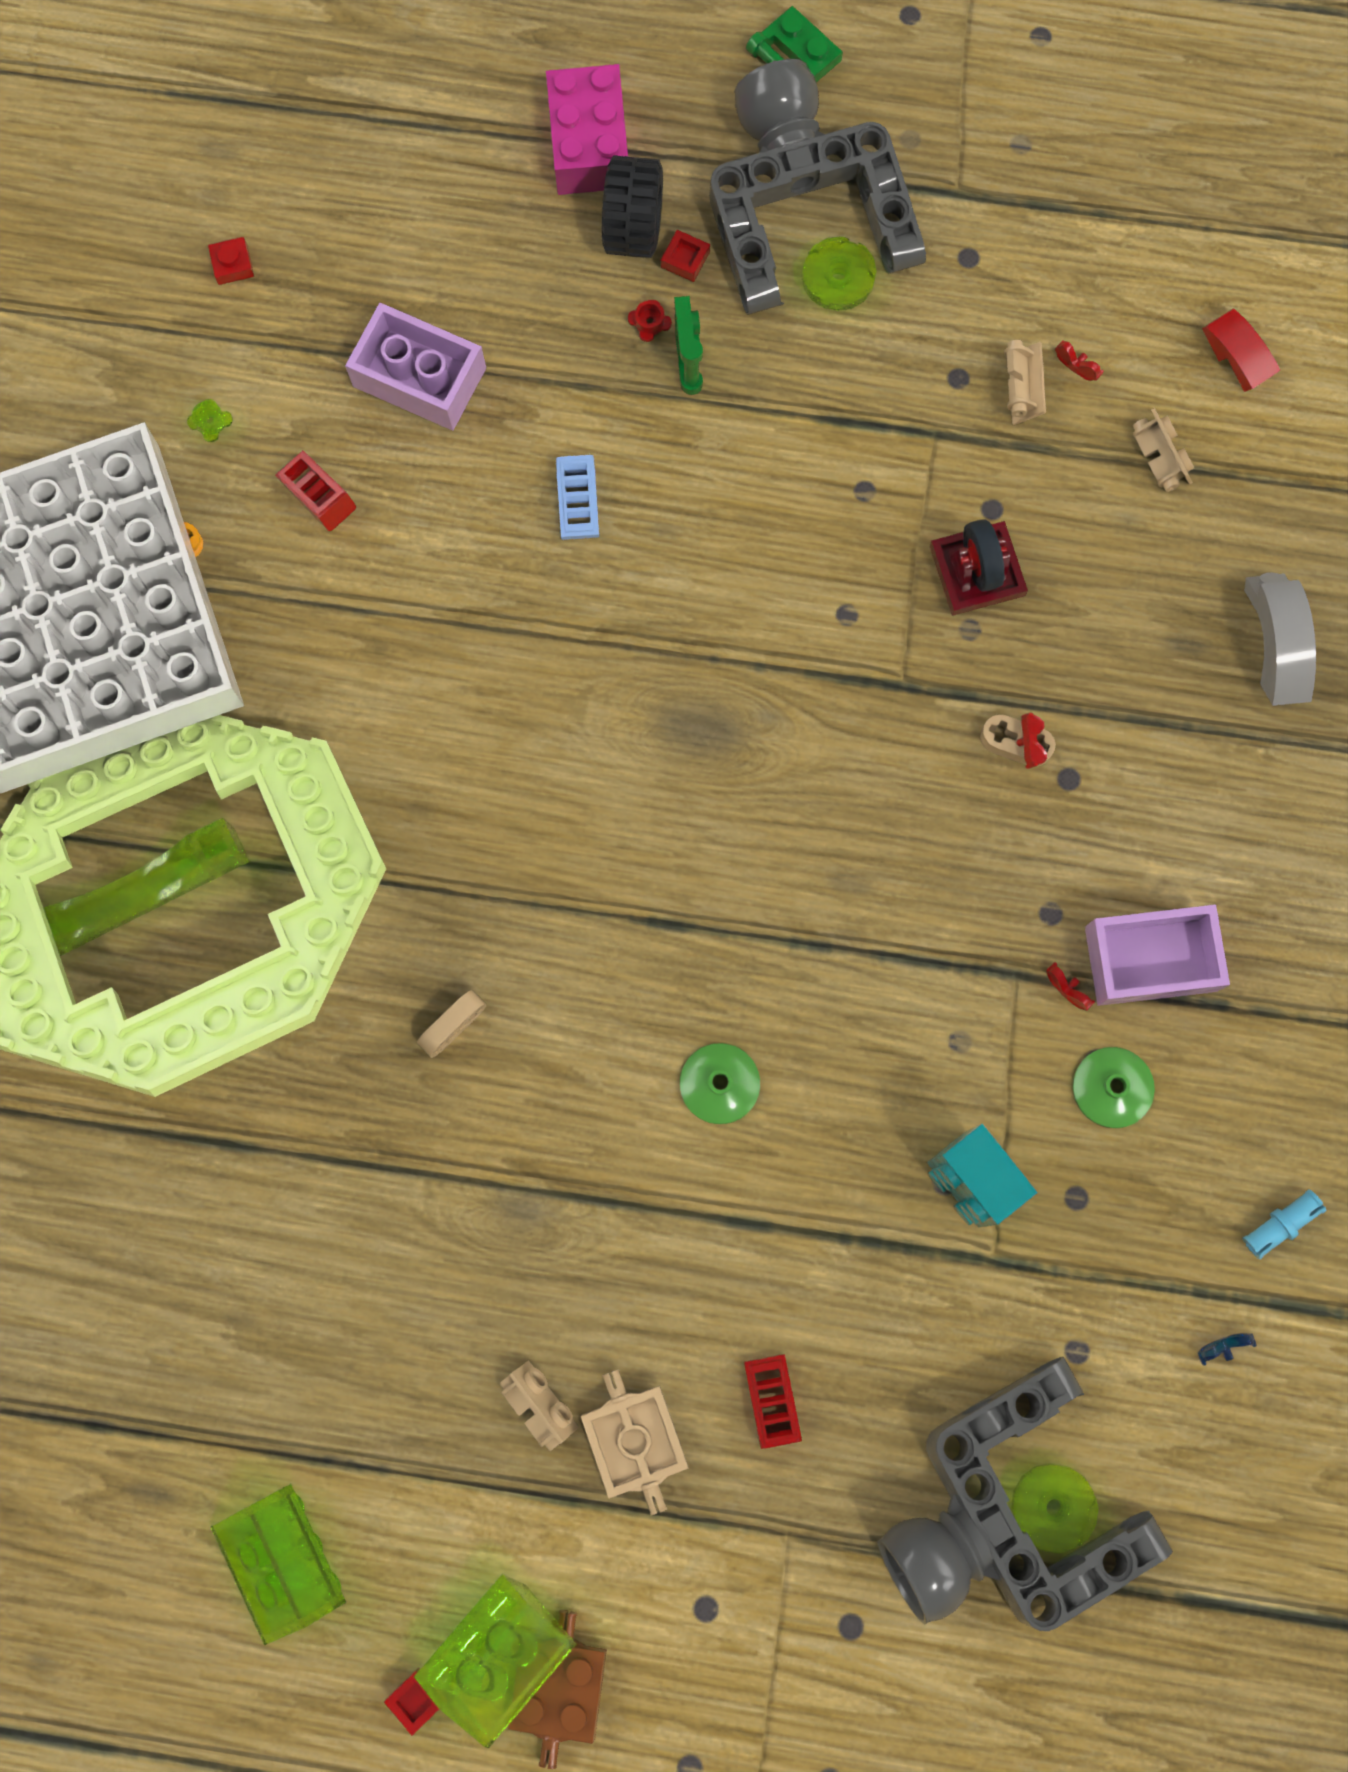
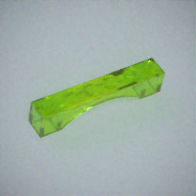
[43,818,250,956]

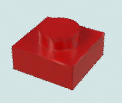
[661,230,710,282]
[208,237,255,285]
[384,1667,446,1736]

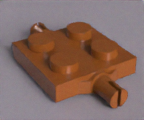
[508,1610,607,1769]

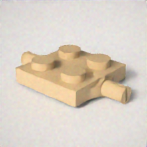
[581,1369,689,1515]

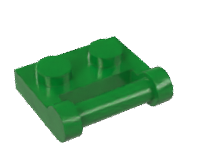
[746,6,843,83]
[674,296,703,395]

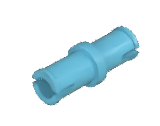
[1242,1189,1327,1260]

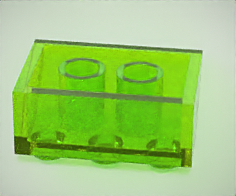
[211,1484,346,1645]
[414,1574,577,1748]

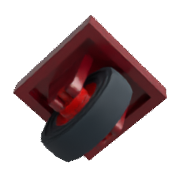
[930,519,1028,616]

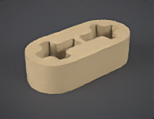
[980,714,1056,767]
[417,990,486,1058]

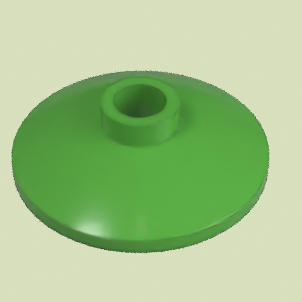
[680,1043,760,1124]
[1073,1047,1155,1128]

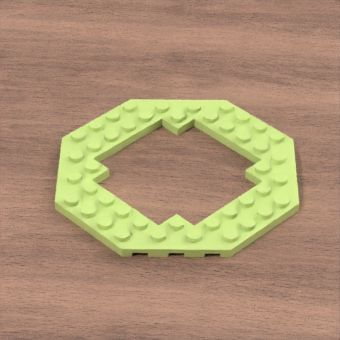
[0,715,386,1097]

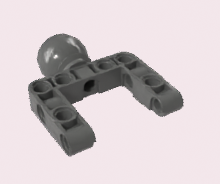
[709,59,926,315]
[877,1356,1173,1632]

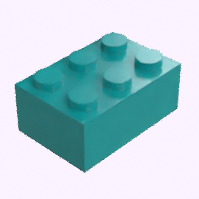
[927,1123,1038,1228]

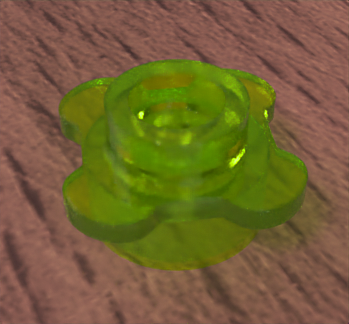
[187,399,233,442]

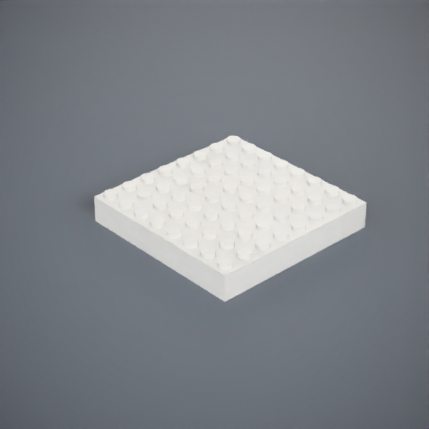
[0,422,244,794]

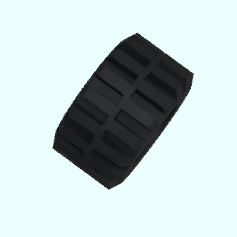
[602,155,663,258]

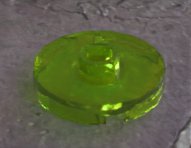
[802,236,877,311]
[1011,1463,1099,1553]

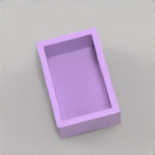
[1085,905,1230,1006]

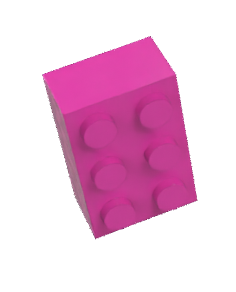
[546,64,628,195]

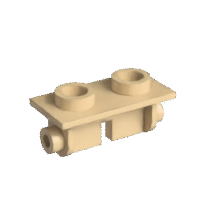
[1004,340,1046,425]
[1133,408,1194,492]
[499,1360,579,1451]

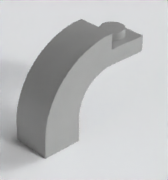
[1244,573,1316,706]

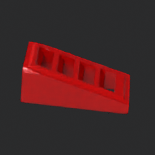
[275,450,356,531]
[744,1354,802,1449]

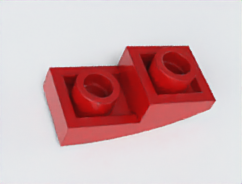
[1202,308,1281,392]

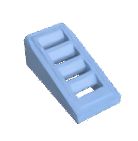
[556,455,599,540]

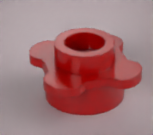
[628,300,672,342]

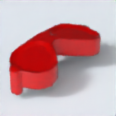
[1055,340,1104,381]
[1016,712,1047,769]
[1046,962,1095,1011]

